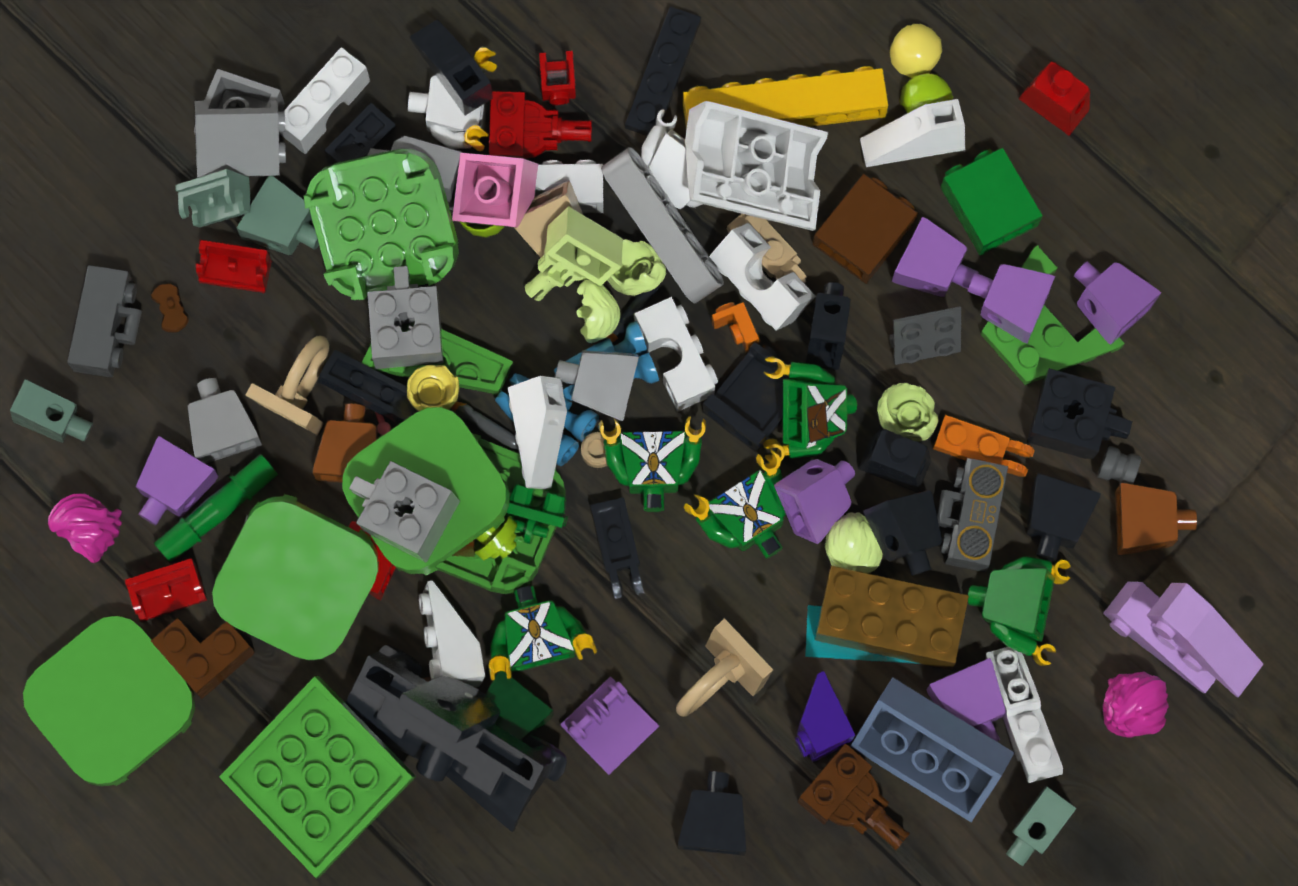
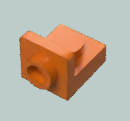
[712,302,759,352]

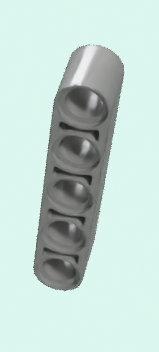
[601,147,724,303]

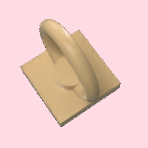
[246,336,329,435]
[676,618,773,717]

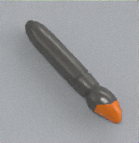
[451,401,519,449]

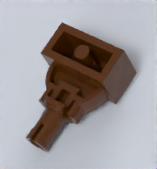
[798,743,910,850]

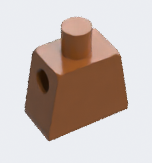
[313,403,379,483]
[1115,483,1197,555]

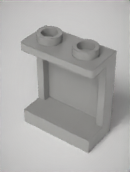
[194,100,286,177]

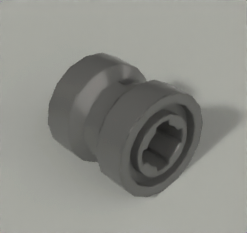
[1097,445,1142,485]

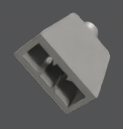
[555,350,639,421]
[188,378,262,464]

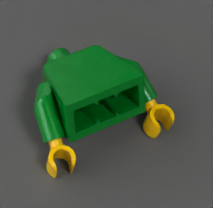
[968,556,1071,666]

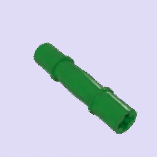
[154,454,278,564]

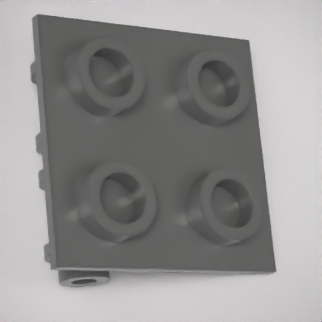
[889,306,961,365]

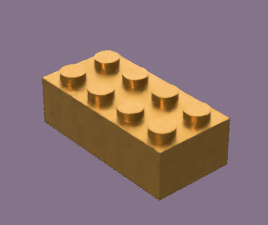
[815,566,969,670]

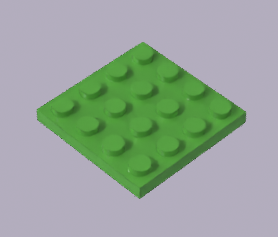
[220,676,416,878]

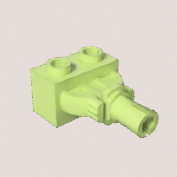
[525,206,623,301]

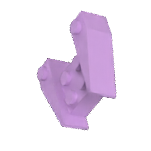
[1103,582,1263,697]

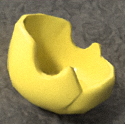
[889,24,942,78]
[407,365,459,411]

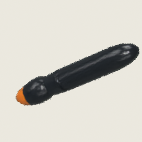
[606,284,660,343]

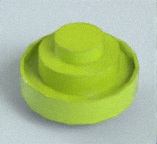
[474,514,518,561]

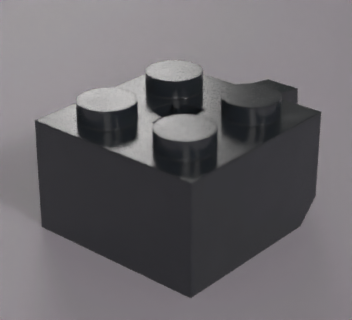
[1026,368,1133,459]

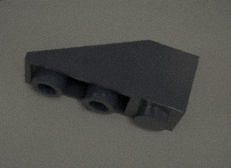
[409,19,493,116]

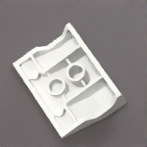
[685,101,828,231]

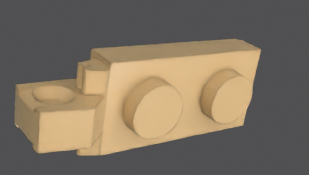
[727,214,807,283]

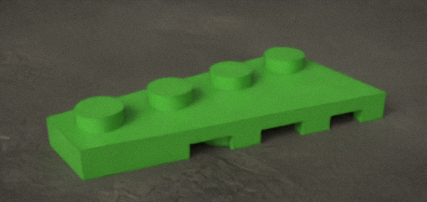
[362,324,514,394]

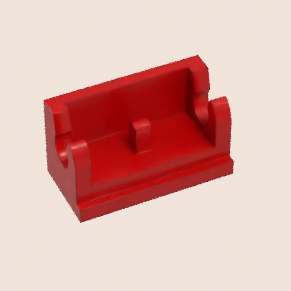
[196,240,272,293]
[125,558,207,622]

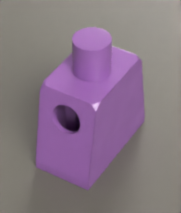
[892,217,979,297]
[1074,261,1161,345]
[967,264,1055,344]
[136,436,218,525]
[774,459,855,544]
[926,658,1006,742]

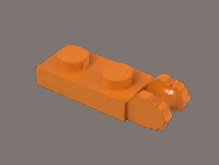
[933,415,1035,477]

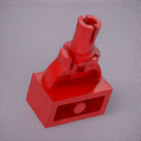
[489,91,592,159]

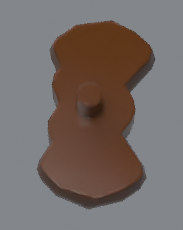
[151,284,189,333]

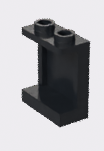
[703,342,789,453]

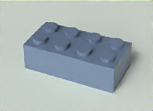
[850,677,1014,822]

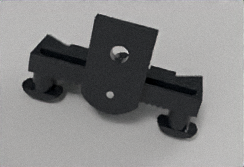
[345,645,567,832]

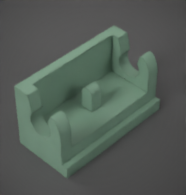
[176,169,250,228]

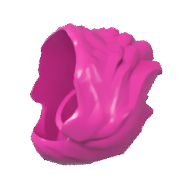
[48,494,122,563]
[1103,672,1169,738]

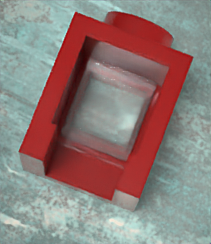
[539,51,576,105]

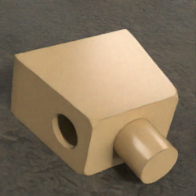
[514,181,583,258]

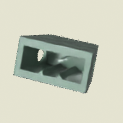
[237,176,319,255]
[10,380,93,443]
[1006,786,1077,866]

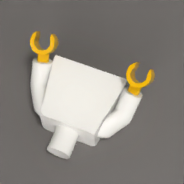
[408,48,497,151]

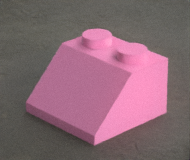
[452,153,538,228]

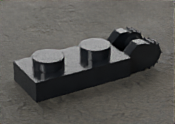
[590,498,644,599]

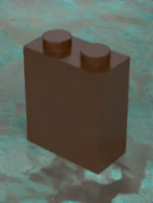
[813,174,918,284]

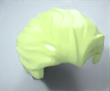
[607,239,666,296]
[576,279,621,343]
[877,382,938,442]
[825,512,883,574]

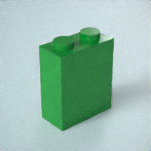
[941,148,1043,256]

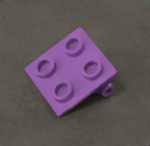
[560,676,659,775]

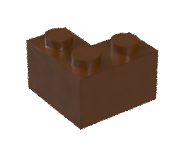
[151,618,255,699]

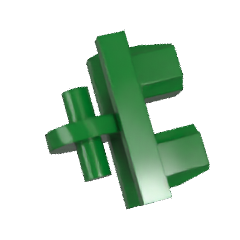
[506,484,569,544]

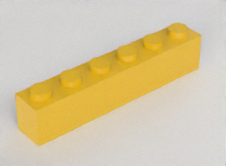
[683,66,888,130]

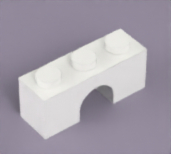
[279,47,370,154]
[709,223,816,331]
[634,297,718,412]

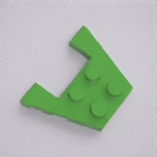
[981,245,1125,385]

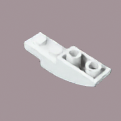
[986,647,1063,783]

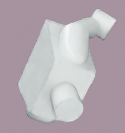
[641,109,703,210]

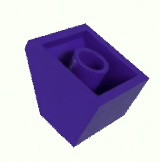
[795,671,855,763]

